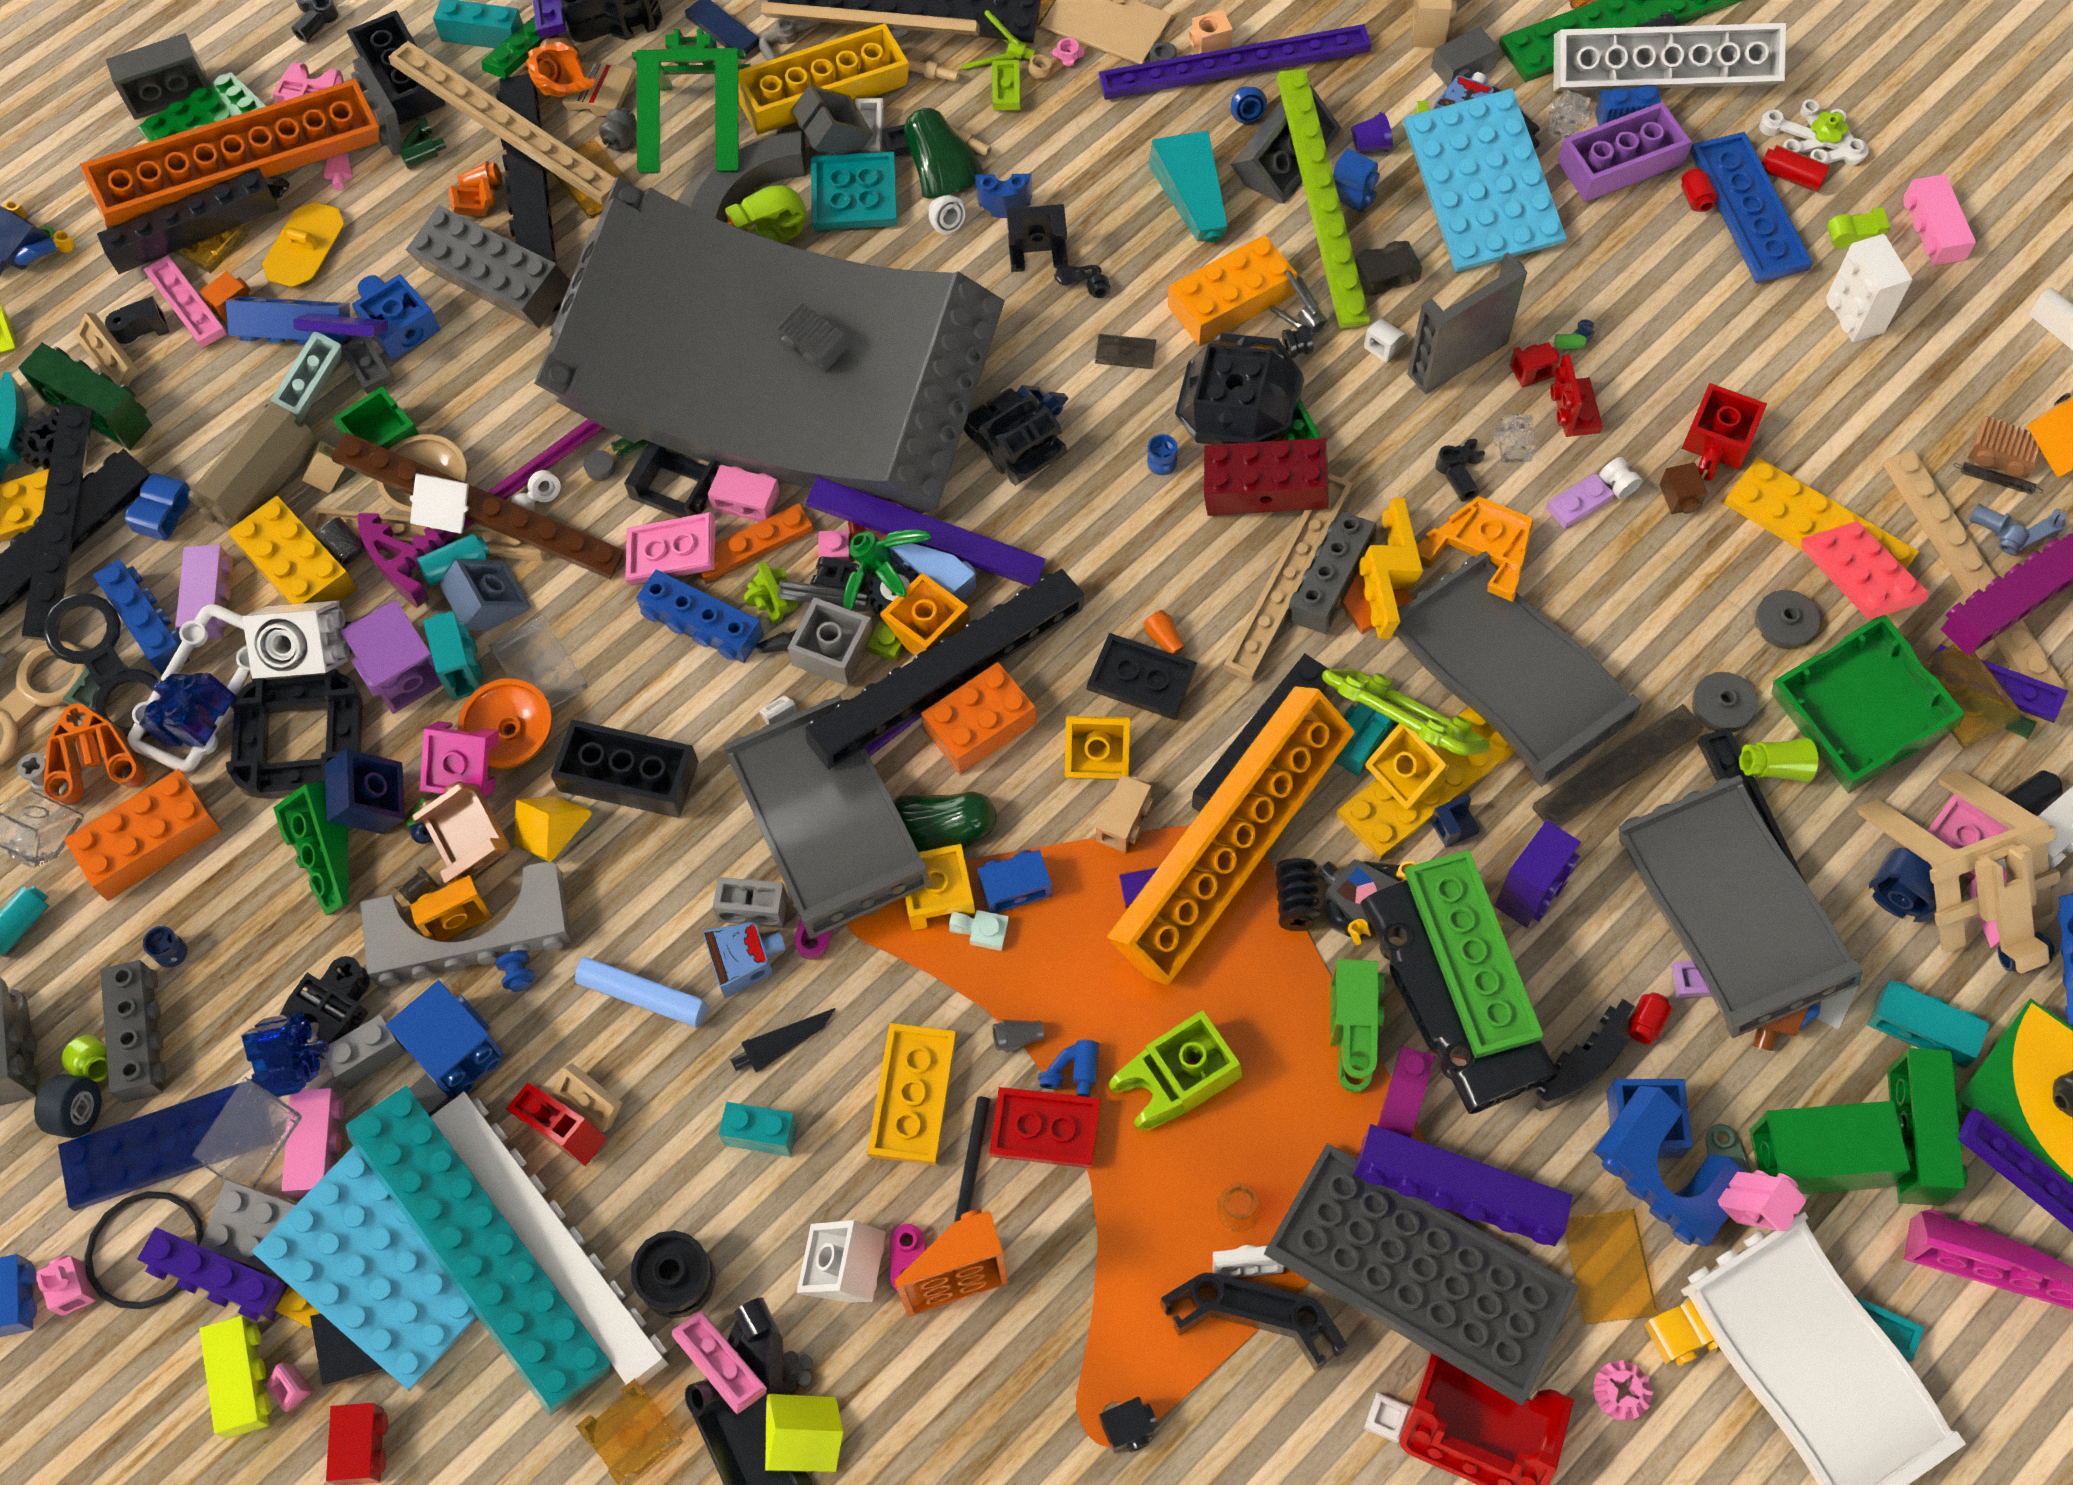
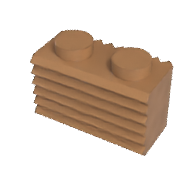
[1967,416,2041,478]

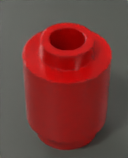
[1681,168,1718,212]
[1628,992,1673,1045]

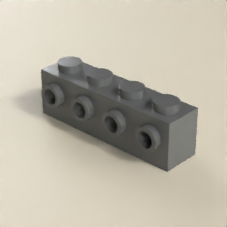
[1289,512,1376,635]
[100,960,166,1103]

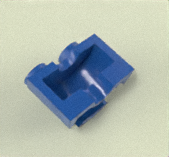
[975,173,1032,218]

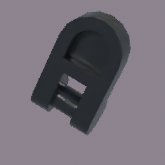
[810,556,867,592]

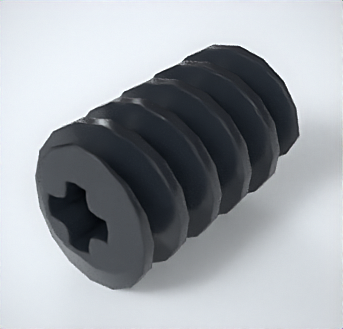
[1275,858,1320,931]

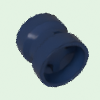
[143,926,188,968]

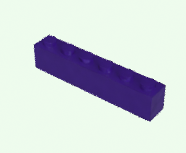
[1353,1124,1573,1247]

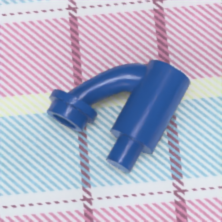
[1038,1040,1099,1097]

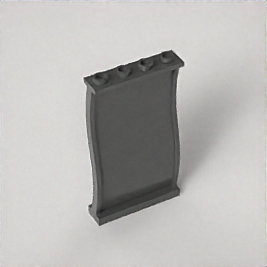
[1392,551,1642,787]
[723,695,932,939]
[1619,775,1862,1038]

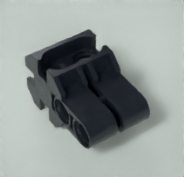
[560,0,663,43]
[963,388,1068,486]

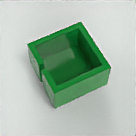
[332,386,419,450]

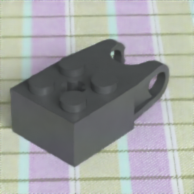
[0,977,40,1106]

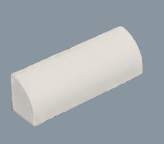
[2029,288,2073,351]

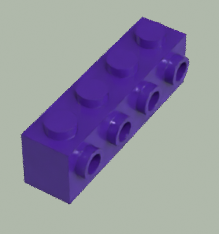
[137,1227,288,1321]

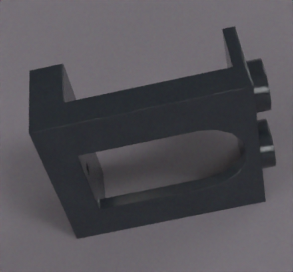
[624,442,718,518]

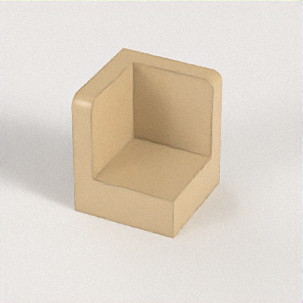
[302,440,344,493]

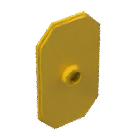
[262,201,344,288]

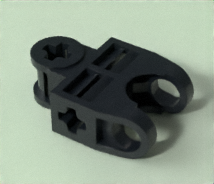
[277,956,370,1059]

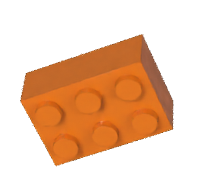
[921,662,1036,775]

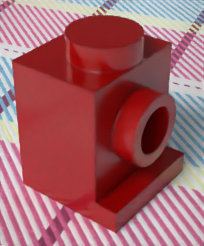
[1509,342,1560,388]

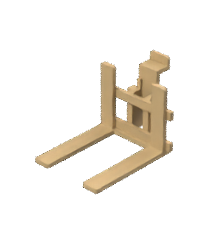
[1857,770,2060,974]

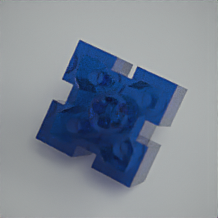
[139,673,236,747]
[241,1011,329,1101]

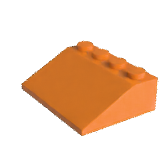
[894,1209,1009,1317]

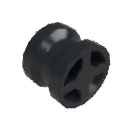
[1282,325,1314,358]

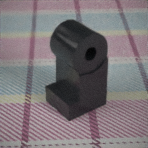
[105,296,169,344]

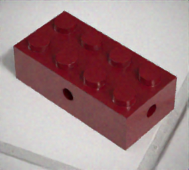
[1204,438,1329,516]

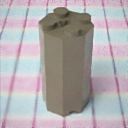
[187,402,318,531]

